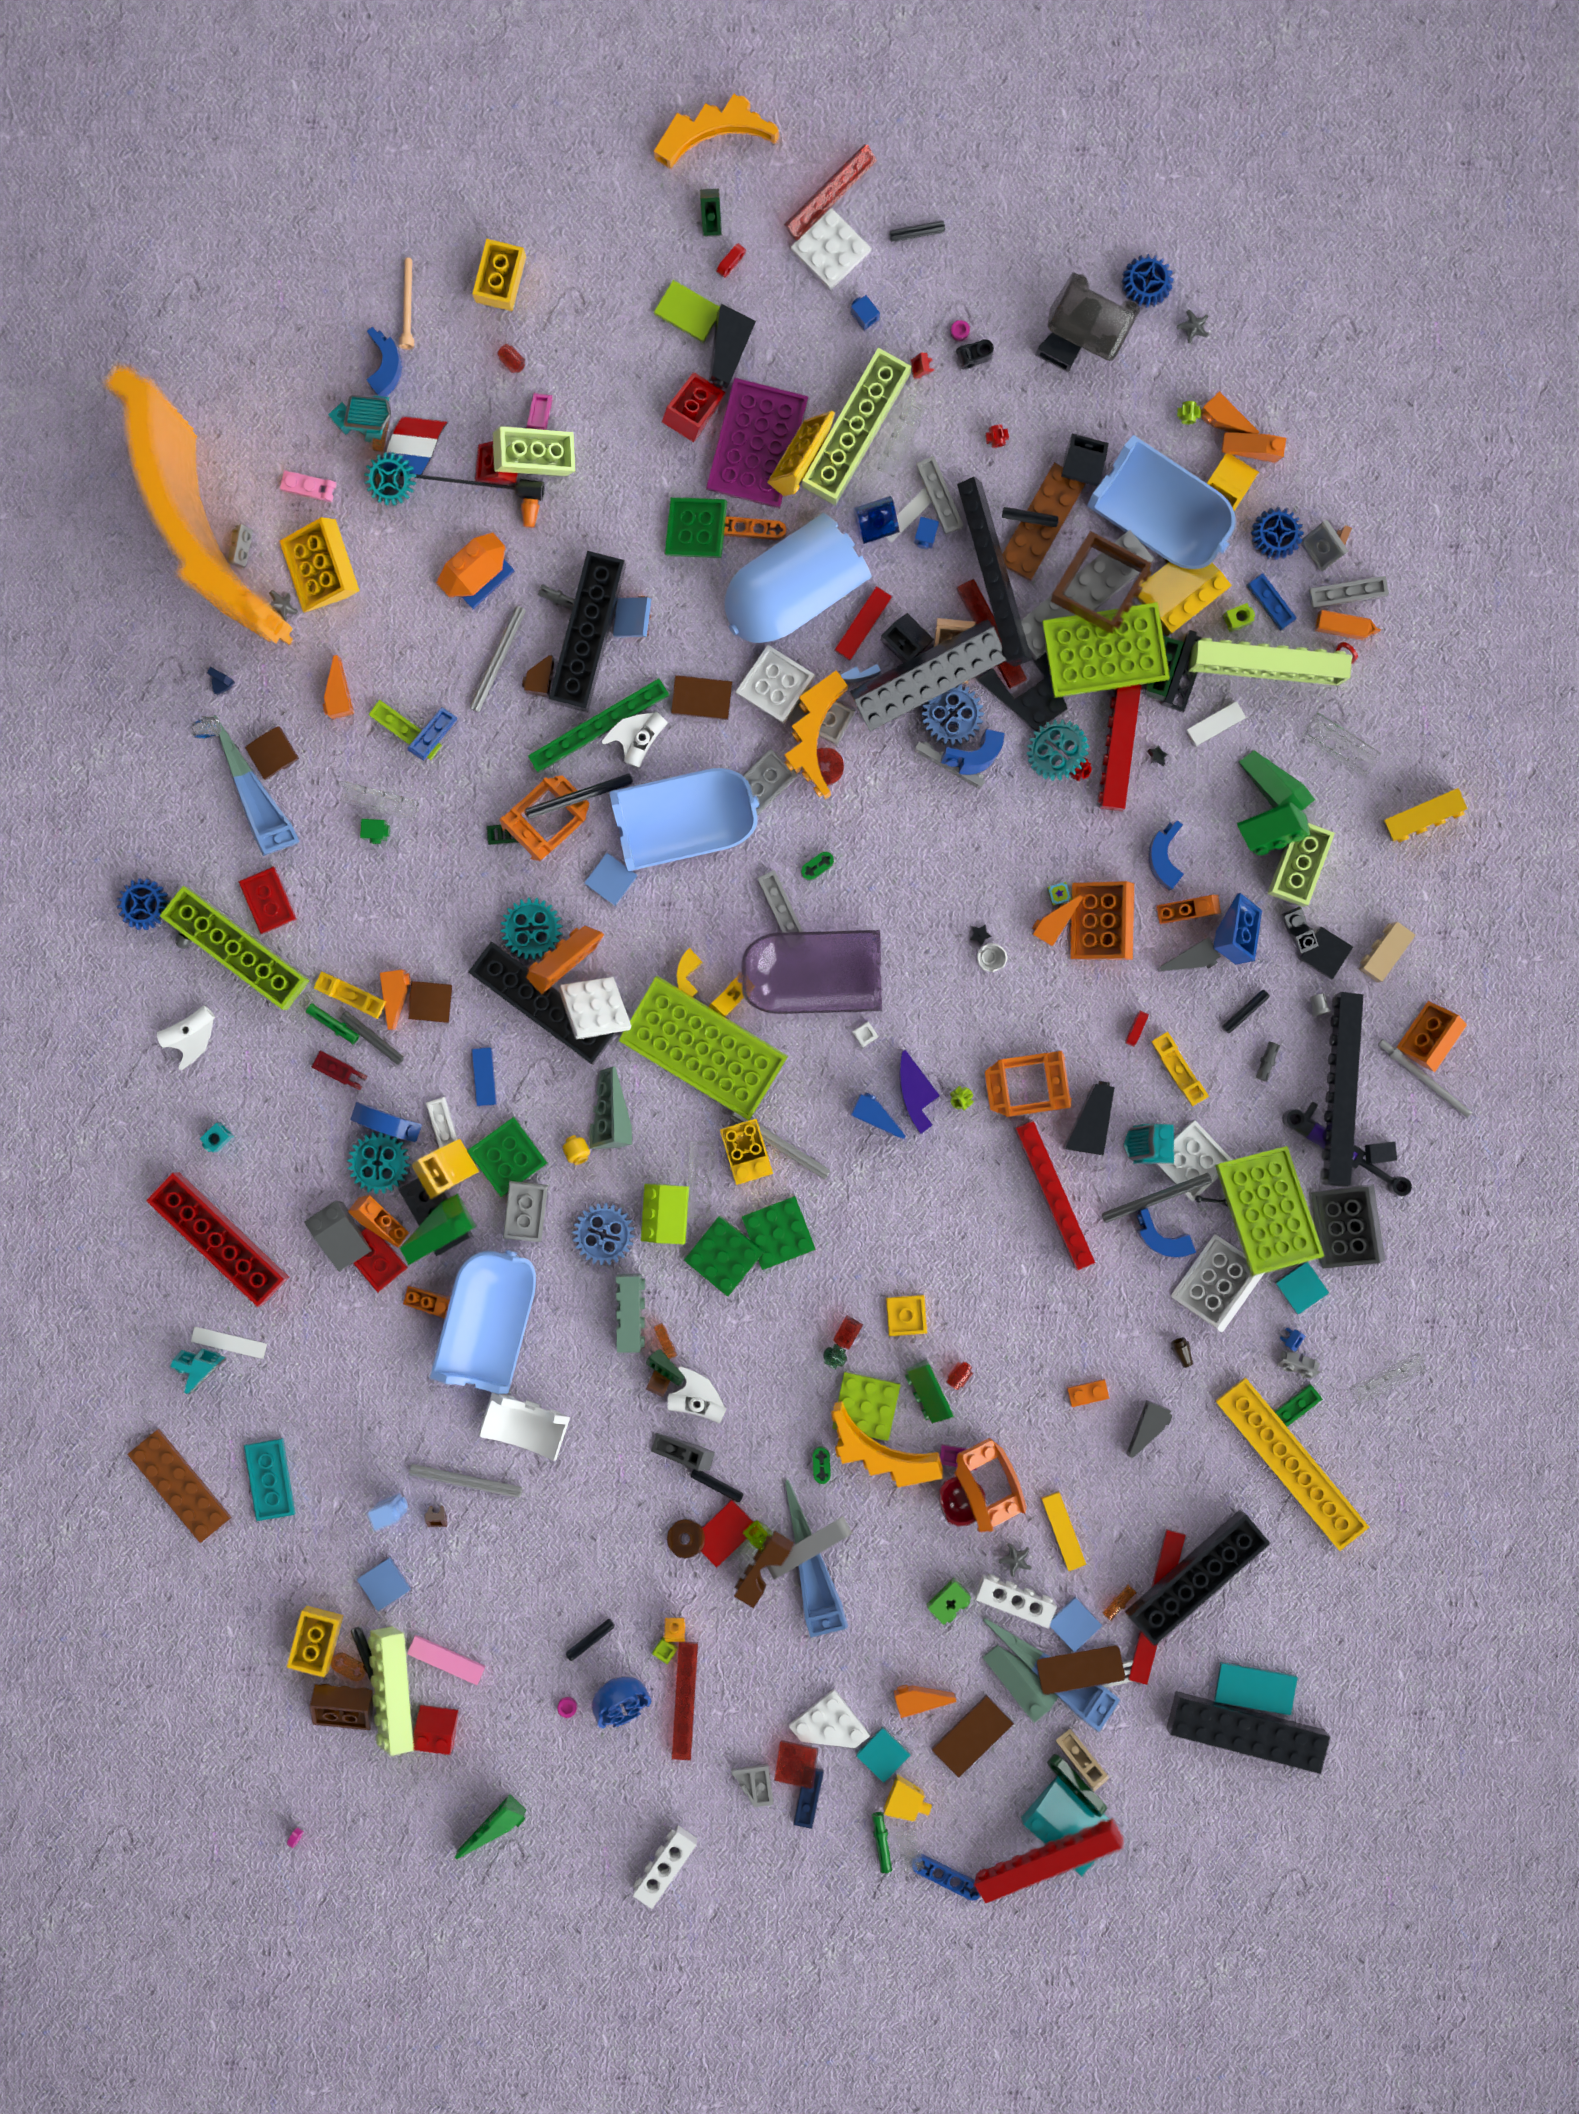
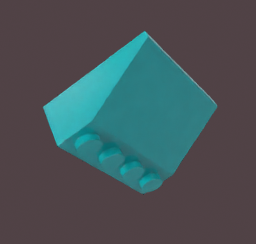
[1021,1776,1110,1877]

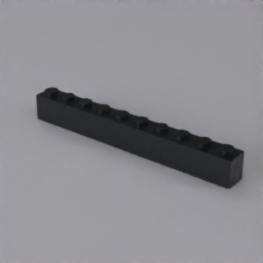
[957,477,1032,667]
[1320,992,1364,1187]

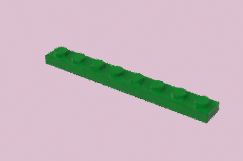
[528,678,669,773]

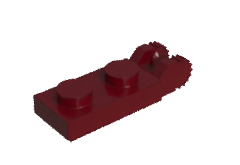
[311,1050,368,1090]

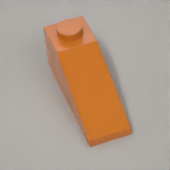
[1201,391,1259,434]
[1221,432,1286,463]
[323,655,354,719]
[1031,894,1083,946]
[380,969,411,1030]
[894,1685,957,1718]

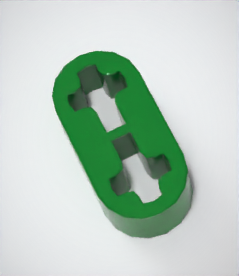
[801,852,834,881]
[812,1446,831,1484]

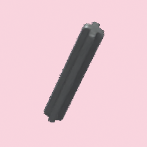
[340,1011,404,1065]

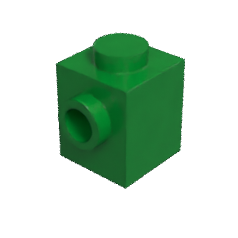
[360,819,390,844]

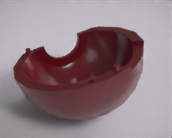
[938,1476,986,1526]

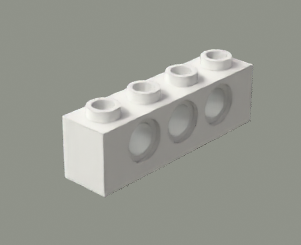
[975,1574,1057,1628]
[633,1825,697,1909]

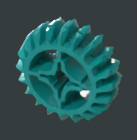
[364,452,416,505]

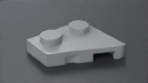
[731,1764,774,1807]

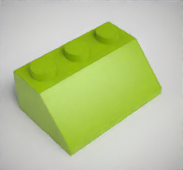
[640,1183,689,1244]

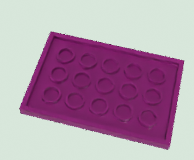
[706,378,809,509]

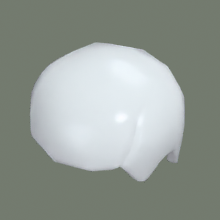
[976,943,1007,972]

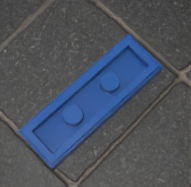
[461,559,515,610]
[1246,573,1297,631]
[408,707,458,761]
[472,1047,497,1106]

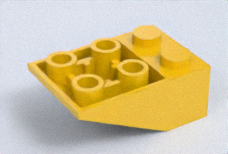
[1207,453,1259,511]
[720,1118,774,1185]
[411,1139,479,1198]

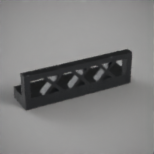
[1162,630,1202,713]

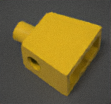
[883,1774,932,1821]

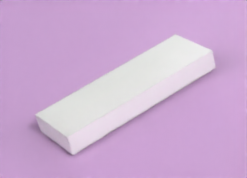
[1186,701,1246,747]
[426,1097,458,1148]

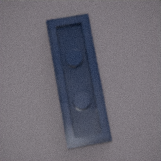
[793,1766,824,1829]

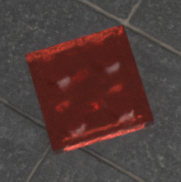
[774,1740,819,1789]

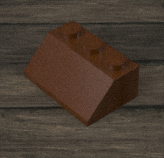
[310,1684,373,1730]

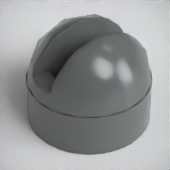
[175,933,192,949]

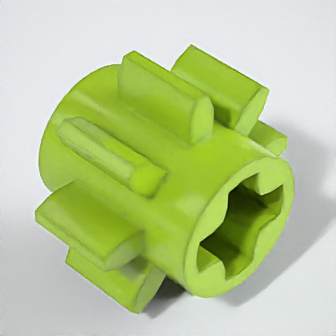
[1177,401,1201,425]
[949,1086,974,1111]

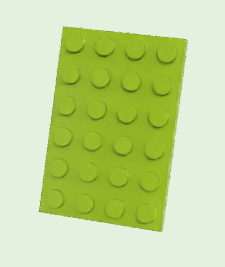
[1042,602,1170,698]
[1215,1146,1324,1277]

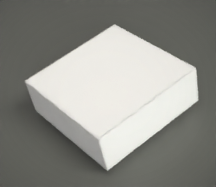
[852,1021,879,1047]

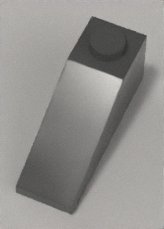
[1157,937,1221,972]
[1126,1400,1172,1458]
[651,1433,715,1471]

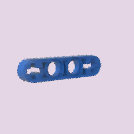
[912,1854,980,1901]

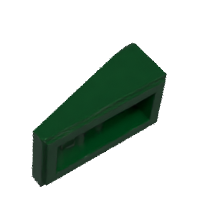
[487,824,519,845]
[646,1349,684,1386]

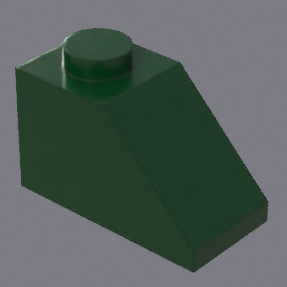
[700,188,722,236]

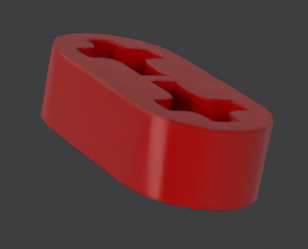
[716,243,746,278]
[1125,1010,1149,1047]

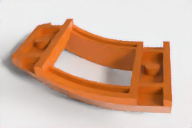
[499,775,590,861]
[985,1051,1072,1117]
[954,1438,1027,1532]

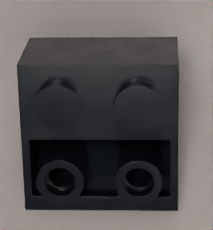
[1061,433,1109,486]
[880,613,934,663]

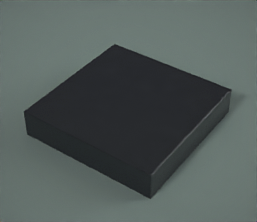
[1299,926,1353,979]

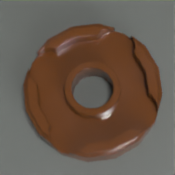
[667,1519,705,1559]

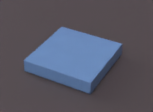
[613,597,651,638]
[585,853,638,906]
[357,1557,411,1611]
[1050,1597,1102,1652]

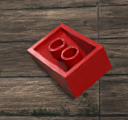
[662,372,726,442]

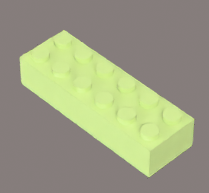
[368,1626,413,1756]

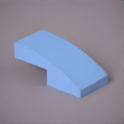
[841,664,881,683]

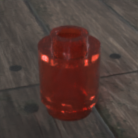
[497,344,525,373]
[946,1361,973,1390]

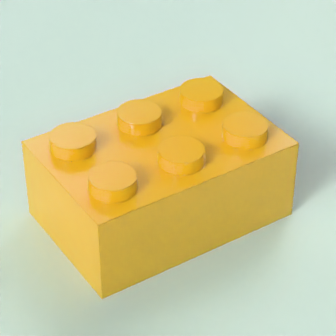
[472,238,526,312]
[287,1606,344,1677]

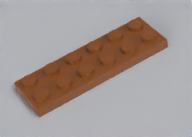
[1002,462,1086,582]
[127,1429,232,1543]

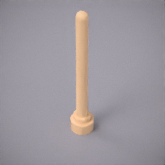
[399,257,414,349]

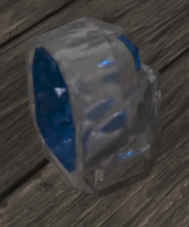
[190,716,221,739]

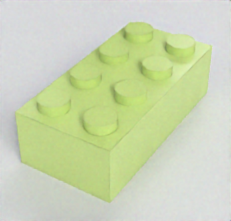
[493,427,575,476]
[1267,823,1335,907]

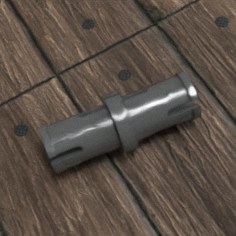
[538,584,575,611]
[1255,1042,1280,1082]

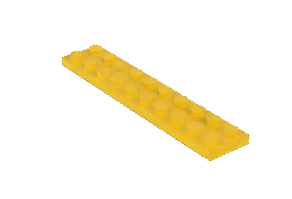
[1215,1377,1370,1551]

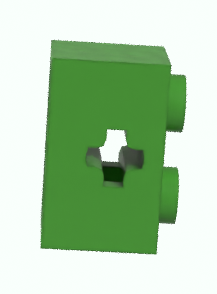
[926,1577,971,1625]

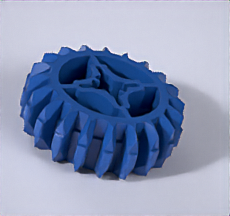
[1121,254,1174,308]
[1251,507,1304,560]
[116,878,170,930]

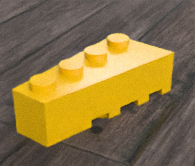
[1384,788,1468,843]

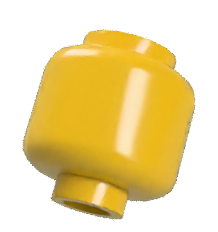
[562,1135,590,1165]

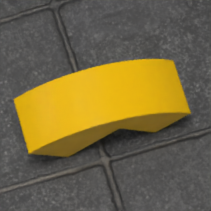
[677,948,703,997]
[708,974,754,1017]

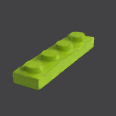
[368,699,442,760]

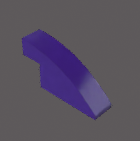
[899,1050,940,1134]

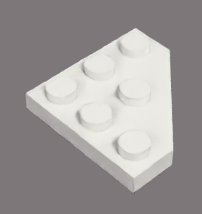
[789,1689,870,1748]

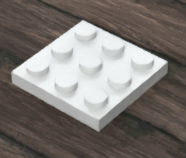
[791,208,871,290]
[736,645,816,724]
[558,977,631,1039]
[1156,1120,1232,1202]

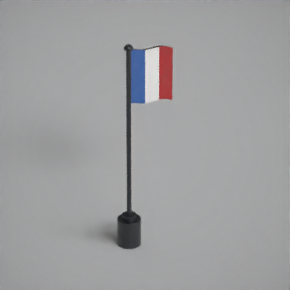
[377,417,545,501]

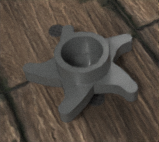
[1176,309,1209,344]
[269,590,298,621]
[998,1543,1032,1577]

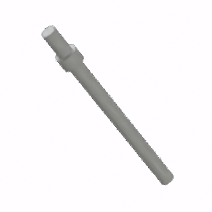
[1378,1039,1472,1117]

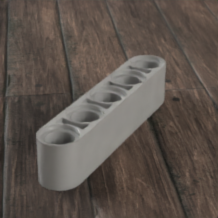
[767,1517,853,1580]

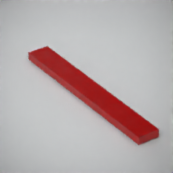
[1128,1529,1186,1685]

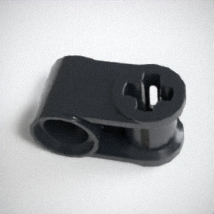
[956,339,994,370]

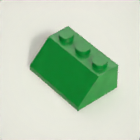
[1237,802,1310,856]
[905,1359,954,1424]

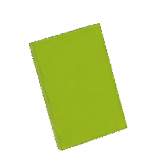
[654,280,719,343]

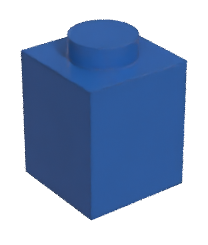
[851,295,880,331]
[914,517,939,549]

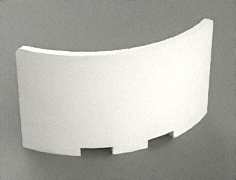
[479,1392,570,1461]

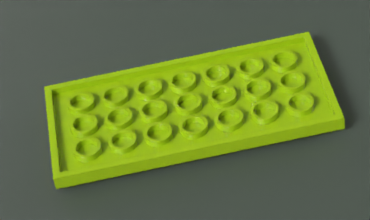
[618,976,788,1121]

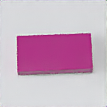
[527,393,553,430]

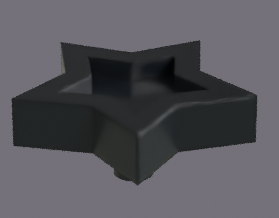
[1147,745,1168,766]
[970,924,992,946]

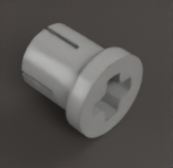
[1310,994,1331,1017]

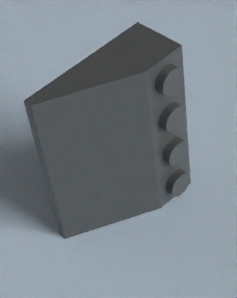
[1311,1184,1385,1269]

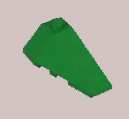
[1238,750,1315,811]
[399,1193,477,1265]
[454,1794,526,1860]

